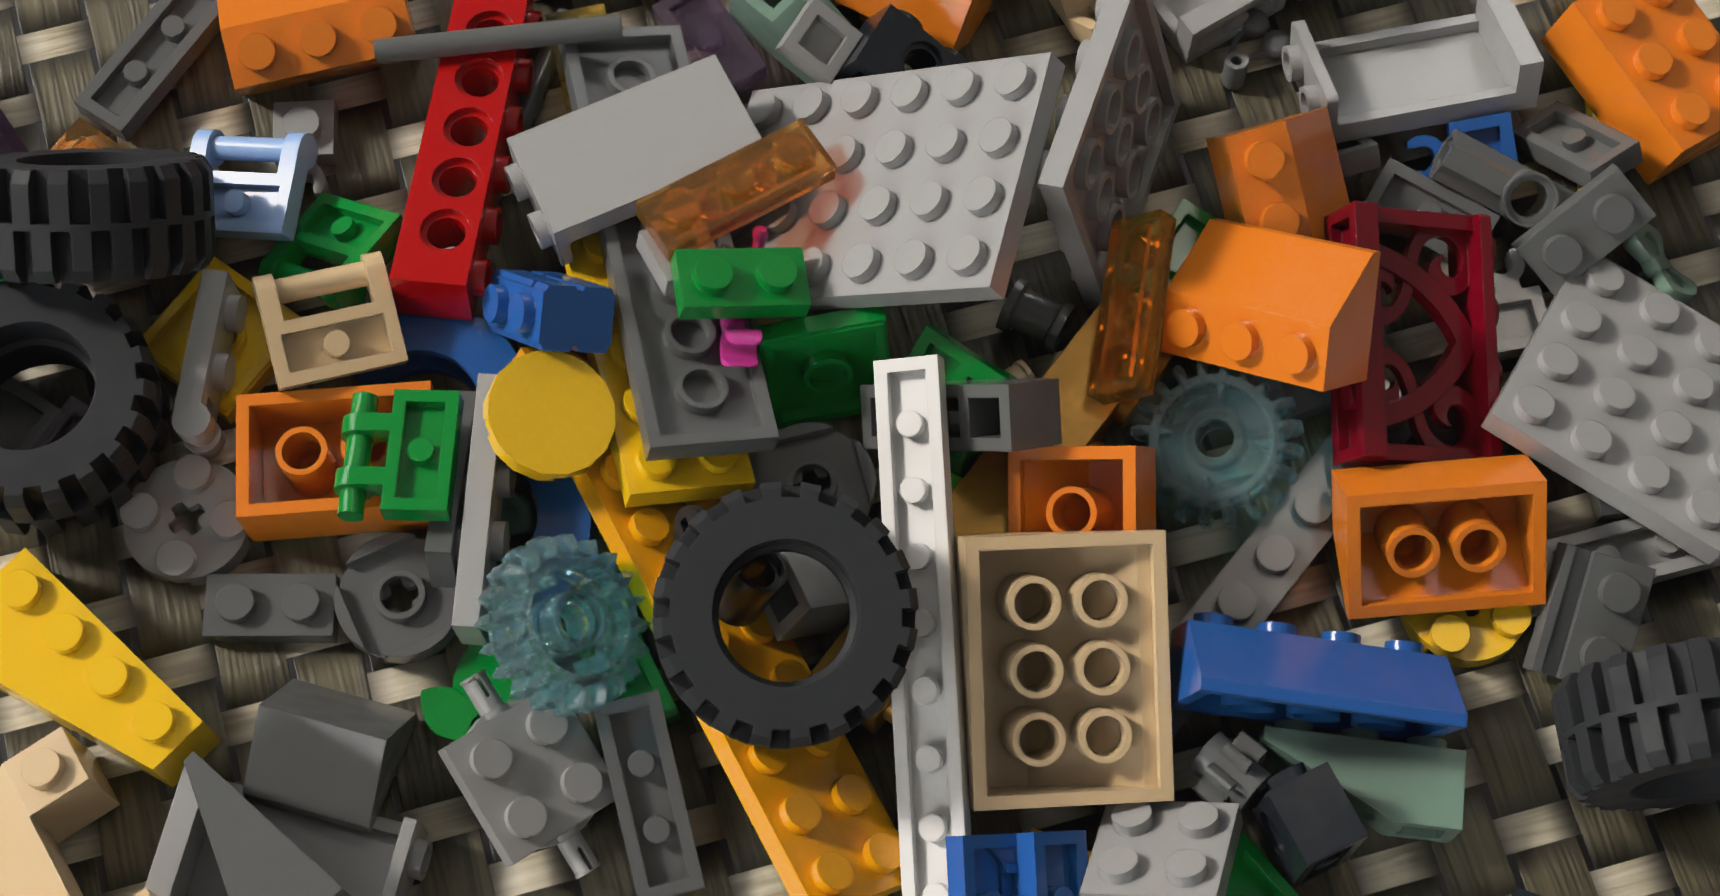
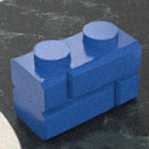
[482,268,616,353]

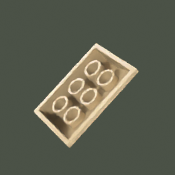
[954,530,1174,811]

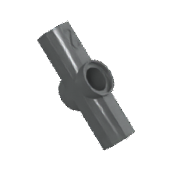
[1428,129,1576,230]

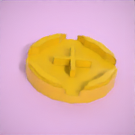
[483,350,616,481]

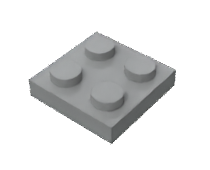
[1079,801,1243,896]

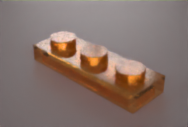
[636,118,836,263]
[1087,209,1177,405]

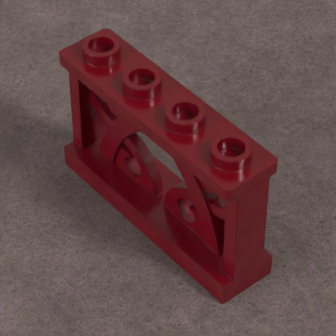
[1324,201,1505,468]

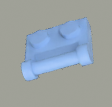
[190,129,318,241]

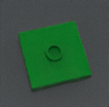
[755,306,890,429]

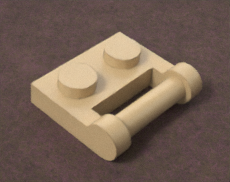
[252,251,408,391]

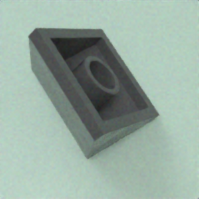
[243,679,418,834]

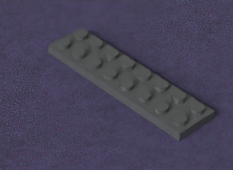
[558,25,779,461]

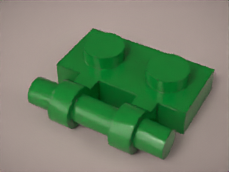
[334,389,464,522]

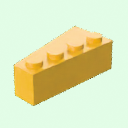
[0,548,222,788]

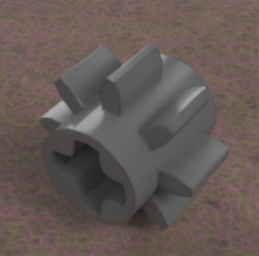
[1189,730,1273,813]

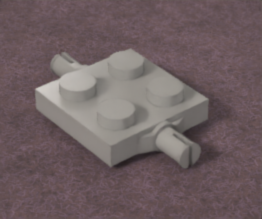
[437,669,615,879]

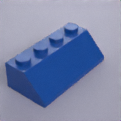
[1170,612,1468,742]

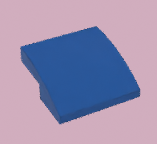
[945,830,1088,896]

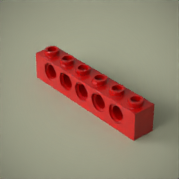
[389,0,544,321]

